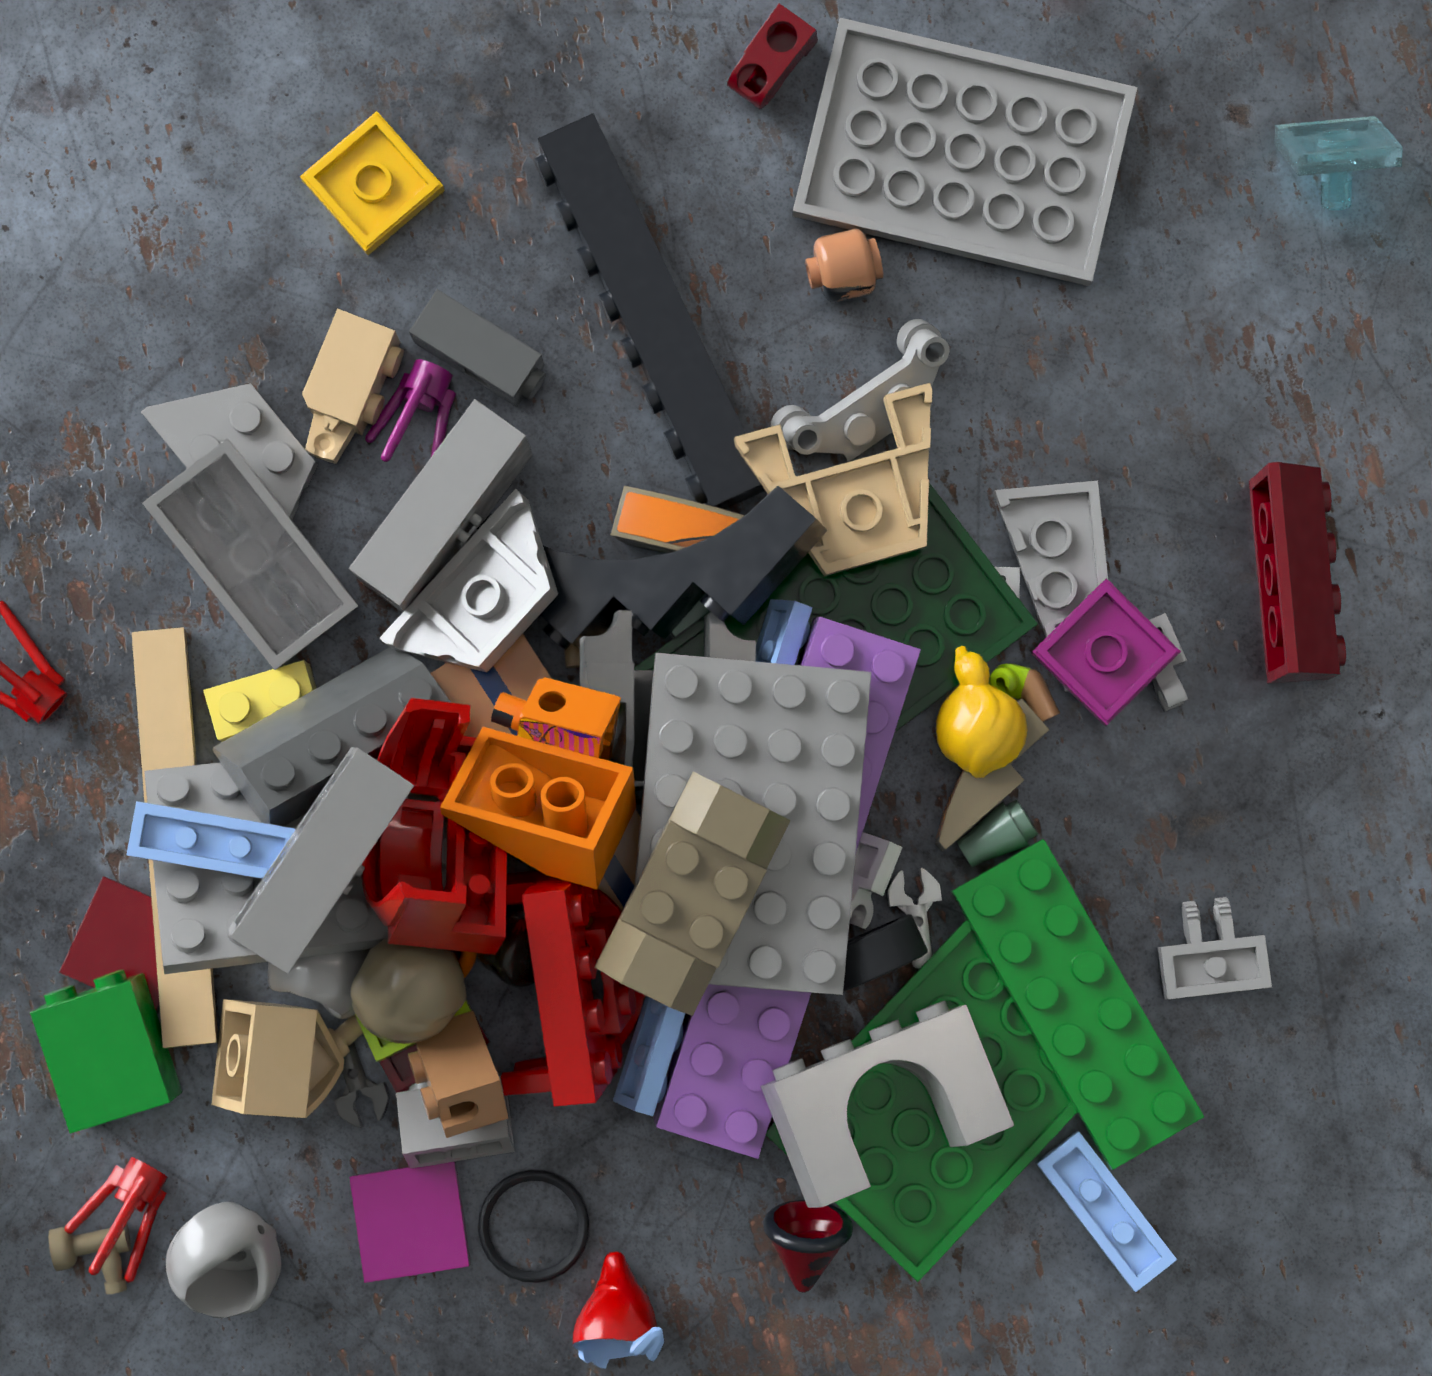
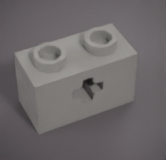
[396,1076,515,1168]

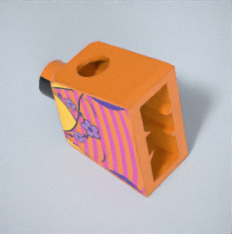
[491,677,621,761]

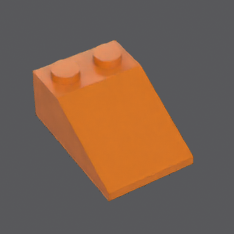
[440,727,636,889]

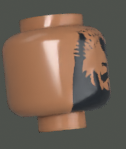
[805,229,883,302]

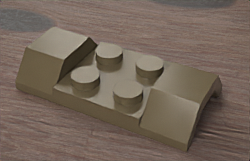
[595,771,791,1016]

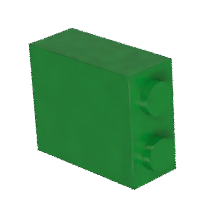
[30,969,182,1134]

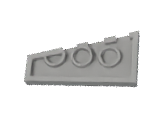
[993,480,1108,692]

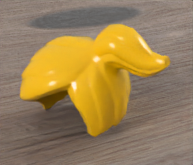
[936,646,1028,778]

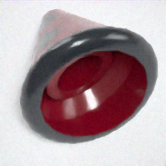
[763,1200,853,1293]

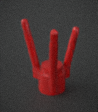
[0,601,67,724]
[64,1157,168,1282]

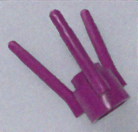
[365,359,456,462]

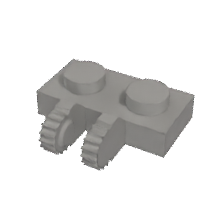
[1158,897,1272,999]

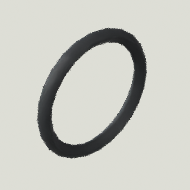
[478,1170,590,1283]

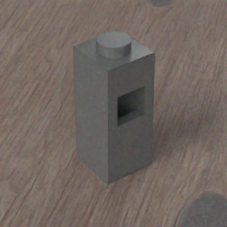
[409,289,546,407]

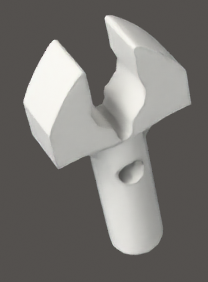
[887,868,942,969]

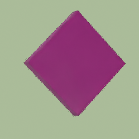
[1031,578,1181,727]
[349,1161,471,1283]

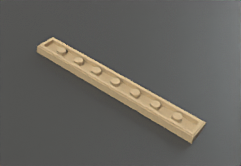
[132,627,218,1048]

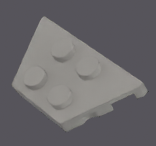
[141,383,318,554]
[380,489,558,673]

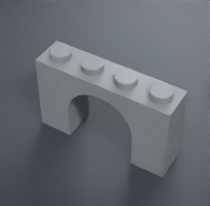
[761,1001,1014,1208]

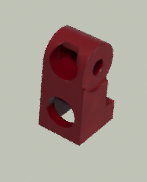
[727,3,818,109]

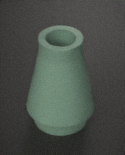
[957,799,1038,867]

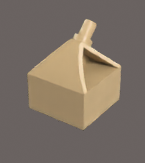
[211,999,363,1118]

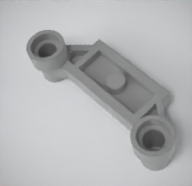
[771,319,950,462]

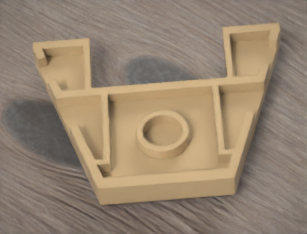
[734,383,932,576]

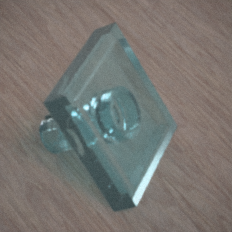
[1275,116,1403,210]

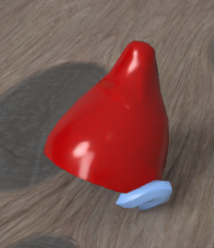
[573,1251,664,1369]

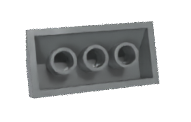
[213,647,452,826]

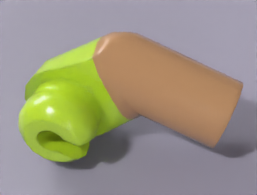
[989,663,1060,722]

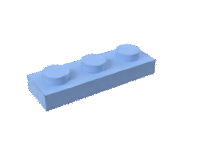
[126,801,296,879]
[1035,1130,1177,1292]

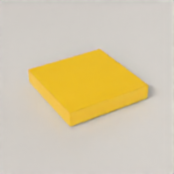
[300,111,445,256]

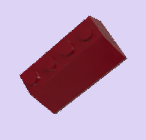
[1249,462,1346,684]

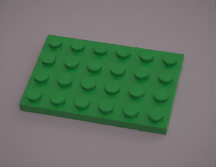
[766,919,1077,1282]

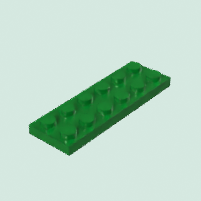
[951,839,1204,1170]

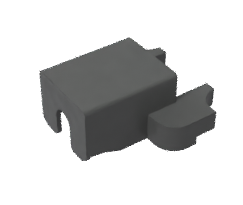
[580,610,756,791]

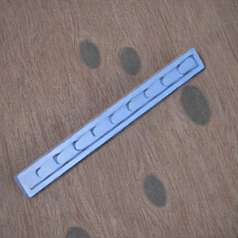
[613,599,813,1116]

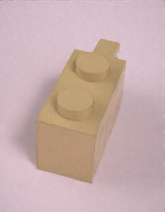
[302,308,404,464]

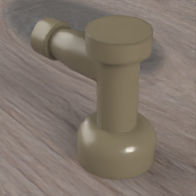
[48,1224,131,1294]

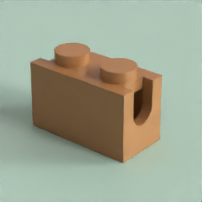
[408,1011,508,1138]

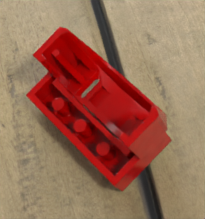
[361,698,507,955]
[501,871,645,1107]

